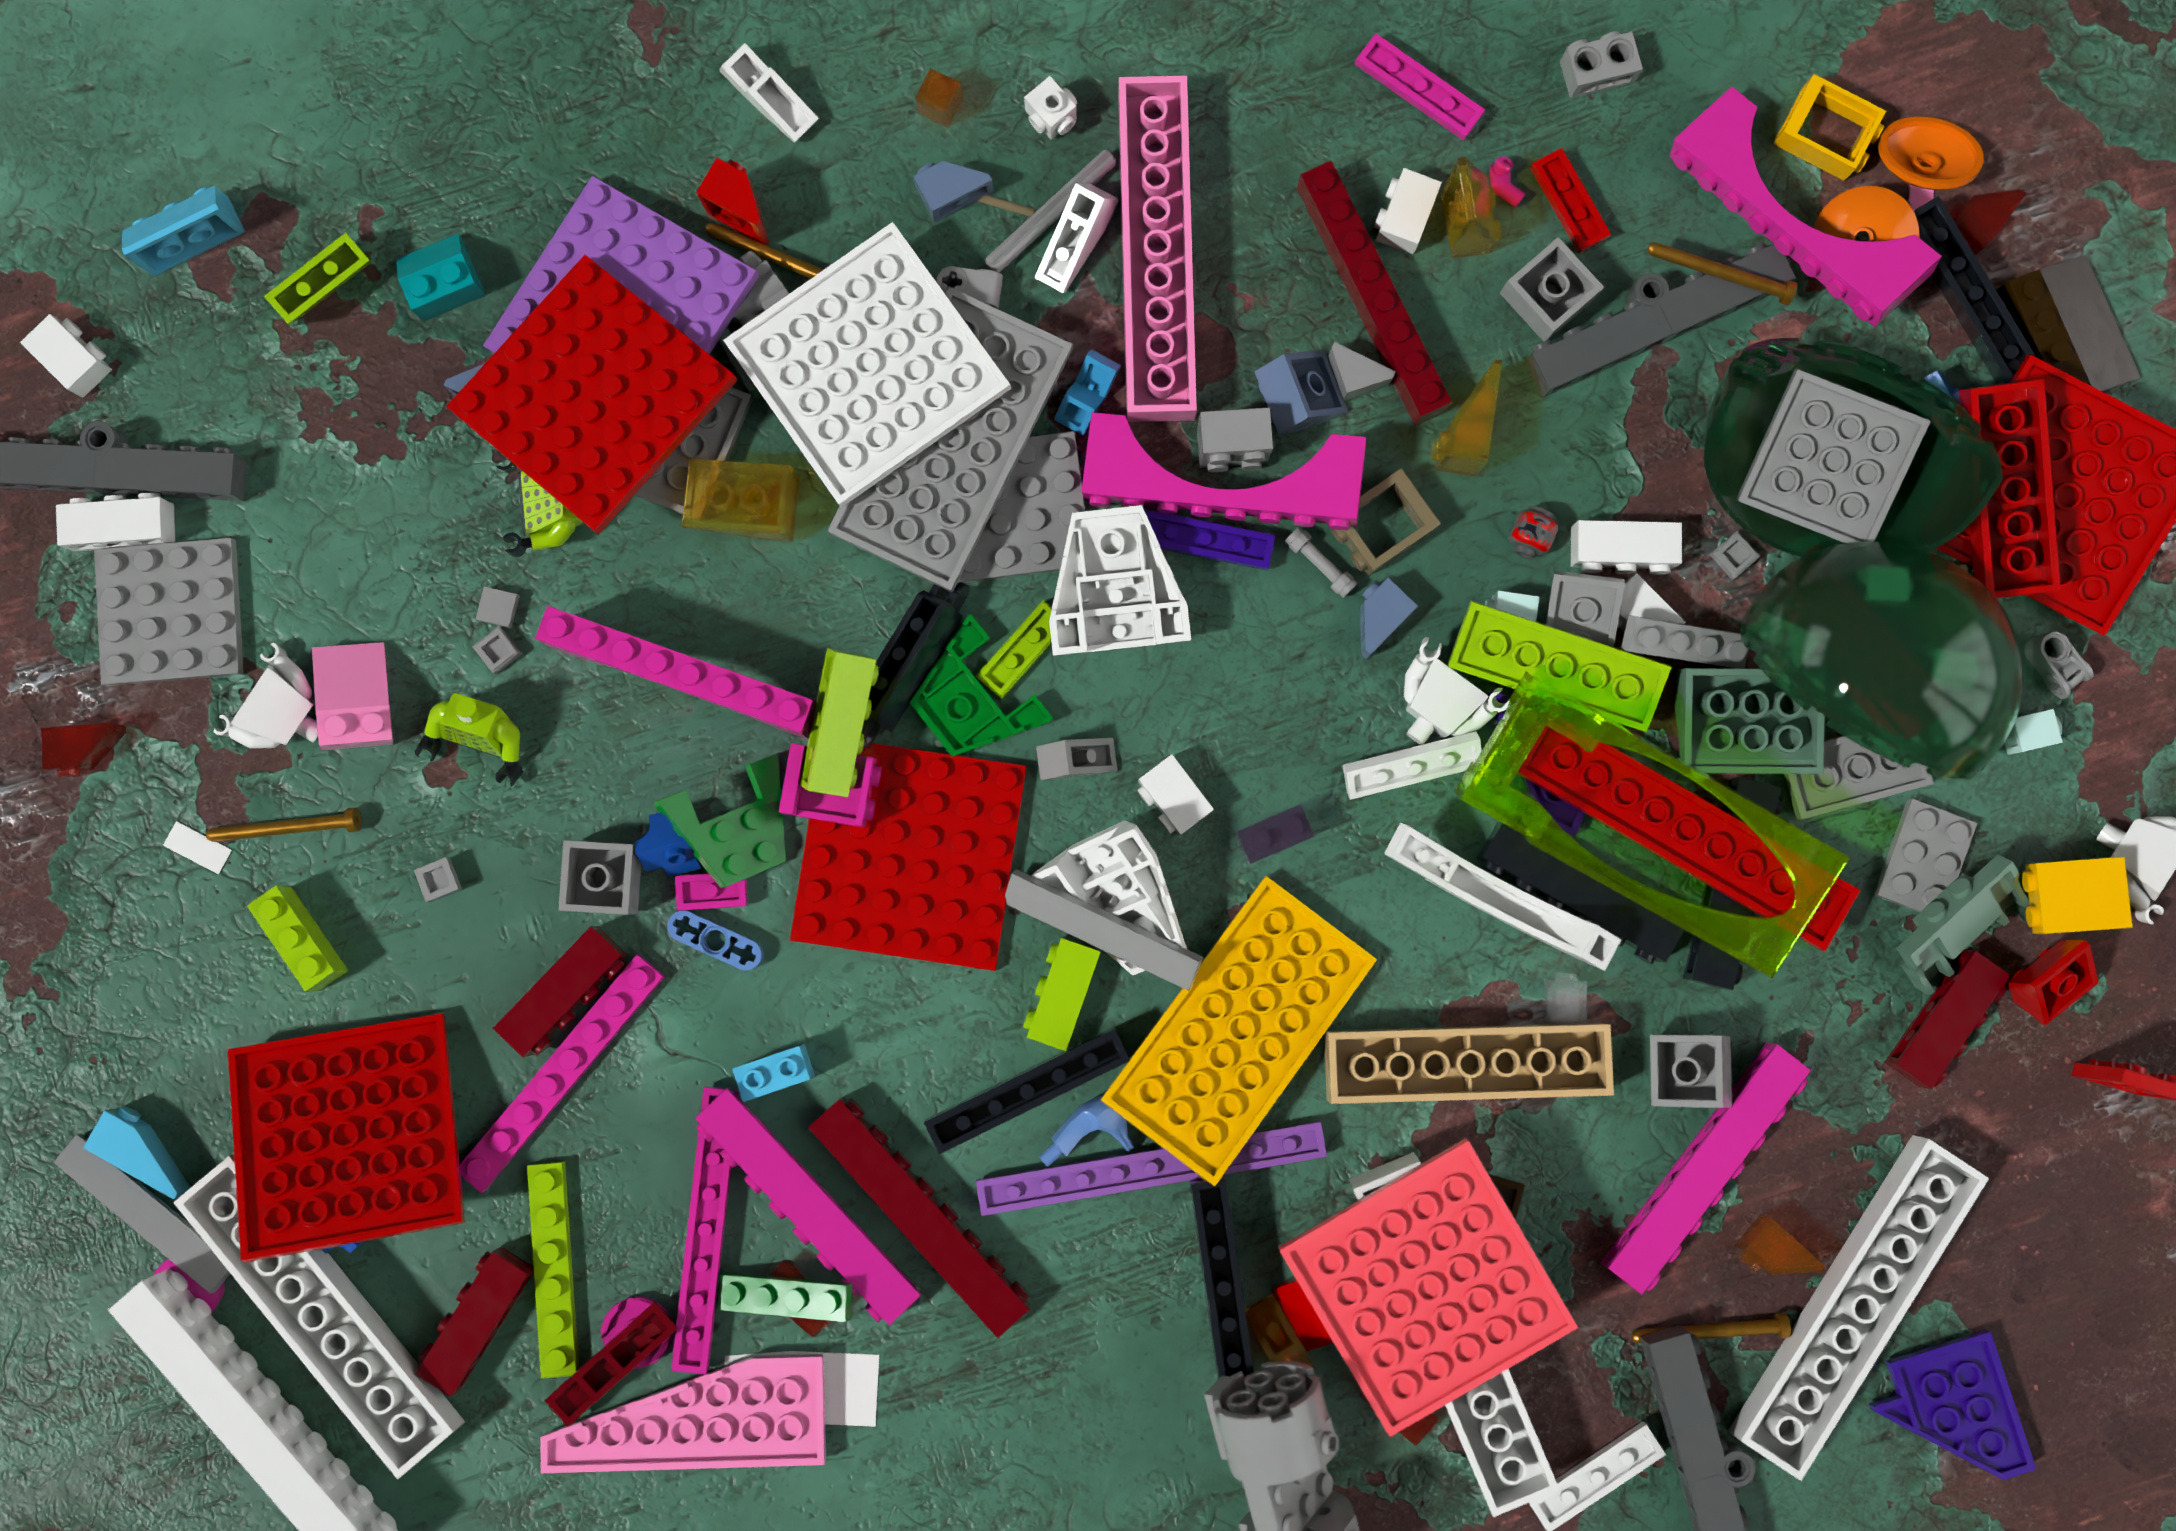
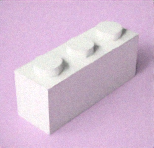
[56,493,175,552]
[1571,520,1682,575]

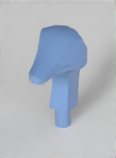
[1038,1095,1134,1167]

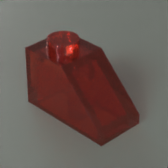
[1949,189,2027,255]
[41,723,126,777]

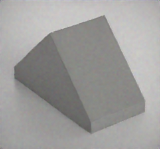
[1328,342,1396,401]

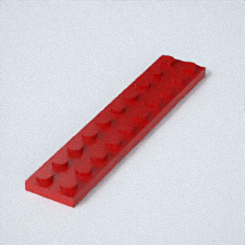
[1514,711,1861,951]

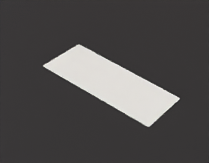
[725,1351,879,1427]

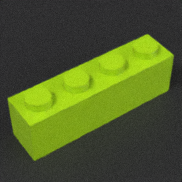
[800,648,878,797]

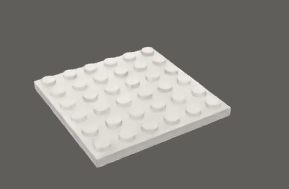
[723,222,1012,508]

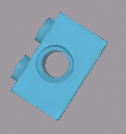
[732,1044,815,1102]

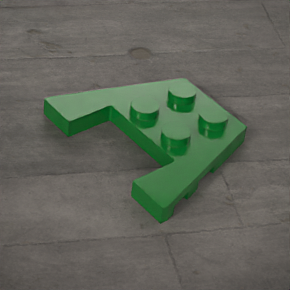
[910,614,1054,757]
[653,754,786,888]

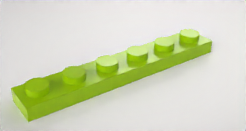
[527,1161,579,1379]

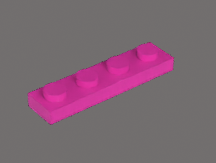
[1355,33,1485,141]

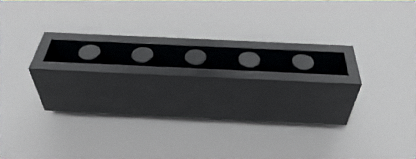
[1914,196,2036,385]
[1683,777,1783,990]
[1477,821,1686,964]
[924,1027,1130,1154]
[1189,1175,1254,1380]

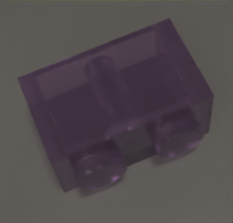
[1234,804,1315,865]

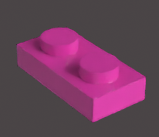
[675,874,748,911]

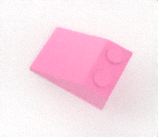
[312,642,394,751]

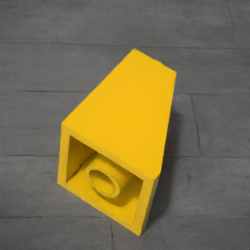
[2022,857,2133,934]

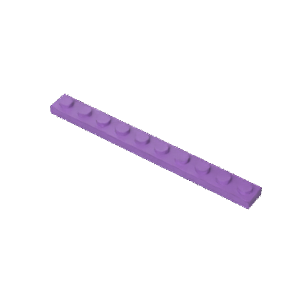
[976,1121,1327,1216]

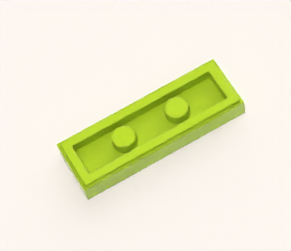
[976,600,1052,700]

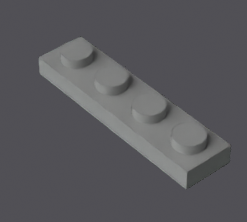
[1621,615,1752,669]

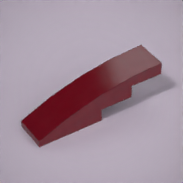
[544,1301,678,1427]

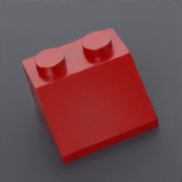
[696,158,769,245]
[2008,940,2098,1026]
[1271,1275,1334,1351]

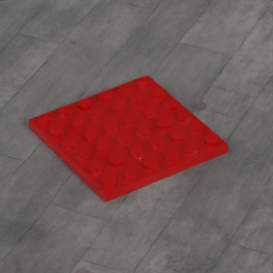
[446,255,737,535]
[1917,355,2176,636]
[790,743,1027,971]
[228,1013,465,1263]

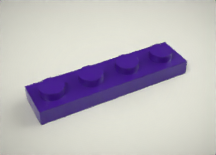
[1144,509,1275,571]

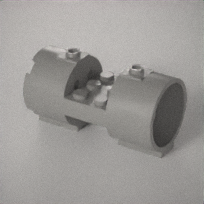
[1204,1361,1359,1531]

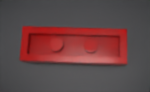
[1530,148,1611,254]

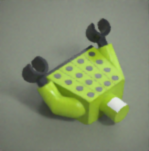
[496,451,583,557]
[415,693,523,787]

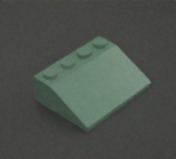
[1674,668,1826,774]

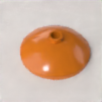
[1878,116,1984,191]
[1813,186,1919,242]

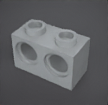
[1560,31,1643,99]

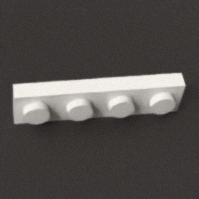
[1343,731,1483,800]
[1529,1421,1666,1531]

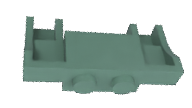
[1896,854,2029,996]

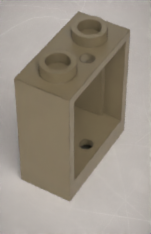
[1330,468,1441,576]

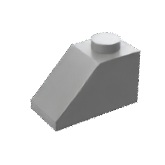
[1036,738,1118,781]

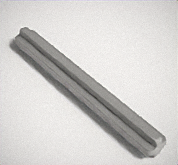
[985,150,1116,272]

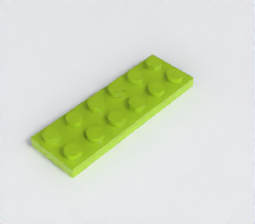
[1447,600,1672,732]

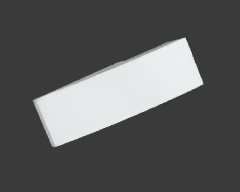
[719,43,819,143]

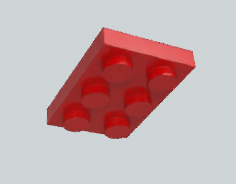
[2071,1059,2176,1101]

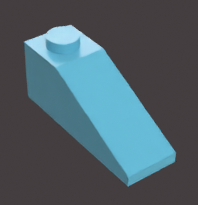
[83,1106,191,1199]

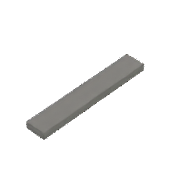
[1004,869,1203,991]
[53,1134,231,1293]

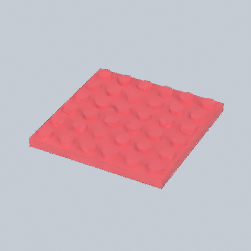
[1279,1138,1578,1437]

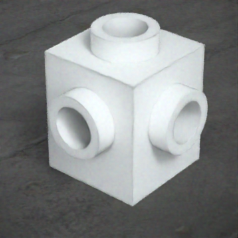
[1024,76,1077,140]

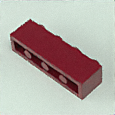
[492,926,628,1058]
[1884,950,2011,1089]
[415,1247,534,1397]

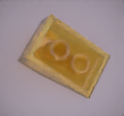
[1441,157,1501,259]
[1431,359,1502,476]
[682,459,800,542]

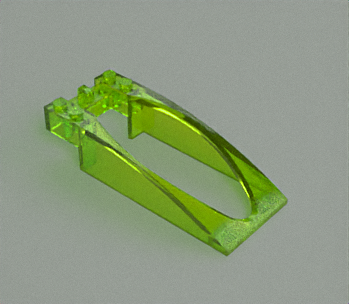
[1454,671,1850,978]

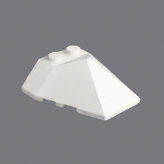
[1049,505,1191,656]
[1032,820,1187,975]

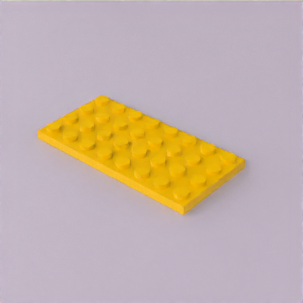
[1100,876,1377,1186]

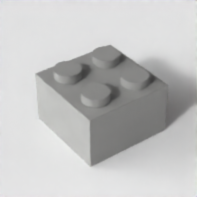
[1500,237,1604,342]
[1197,408,1273,473]
[558,840,641,915]
[1650,1035,1732,1108]

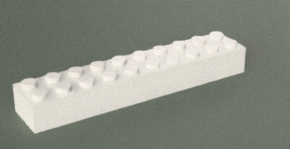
[1728,1135,1989,1481]
[1348,1152,1560,1517]
[173,1155,465,1479]
[108,1268,398,1531]

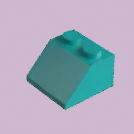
[396,233,486,322]

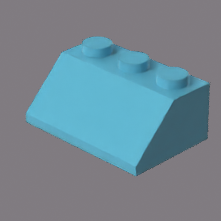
[122,185,245,277]

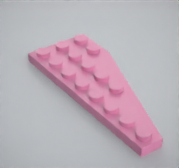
[540,1354,826,1473]

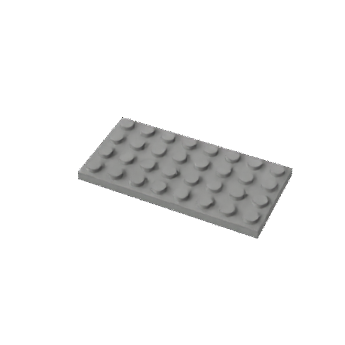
[827,287,1073,592]

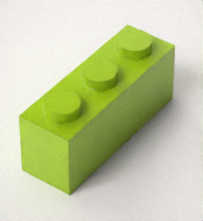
[264,233,372,325]
[247,885,349,992]
[1023,938,1101,1051]

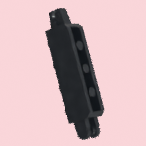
[861,582,970,748]

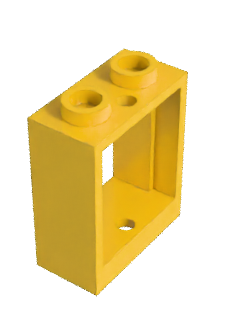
[1773,74,1886,181]

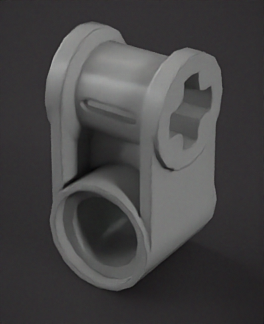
[937,266,1003,309]
[2024,632,2094,699]

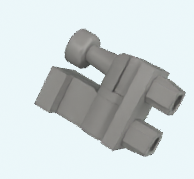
[732,251,789,326]

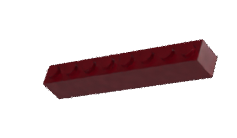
[1297,160,1452,426]
[808,1096,1030,1338]

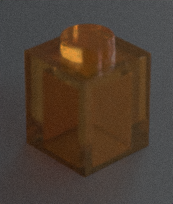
[915,68,963,127]

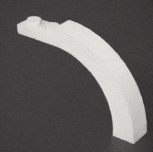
[1384,823,1621,971]

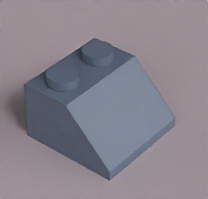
[1254,350,1348,434]

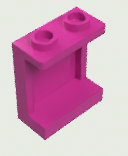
[779,743,881,828]

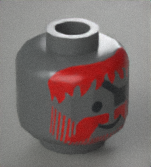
[1508,506,1559,560]

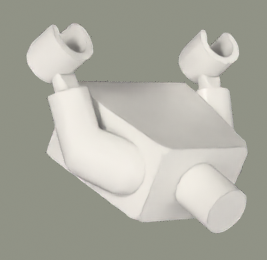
[1404,637,1512,745]
[213,643,318,748]
[2096,816,2176,924]

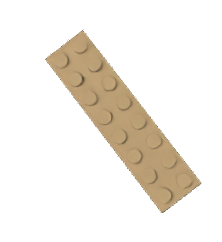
[1324,1023,1614,1104]

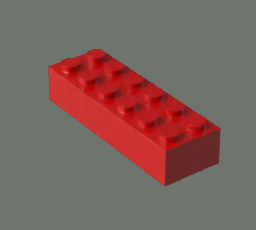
[1958,379,2061,600]

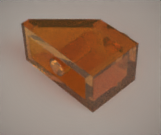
[1734,1214,1826,1274]
[1245,1293,1315,1368]

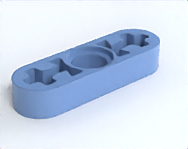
[667,910,764,970]

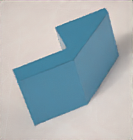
[1054,349,1121,436]

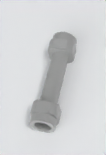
[1285,526,1358,598]

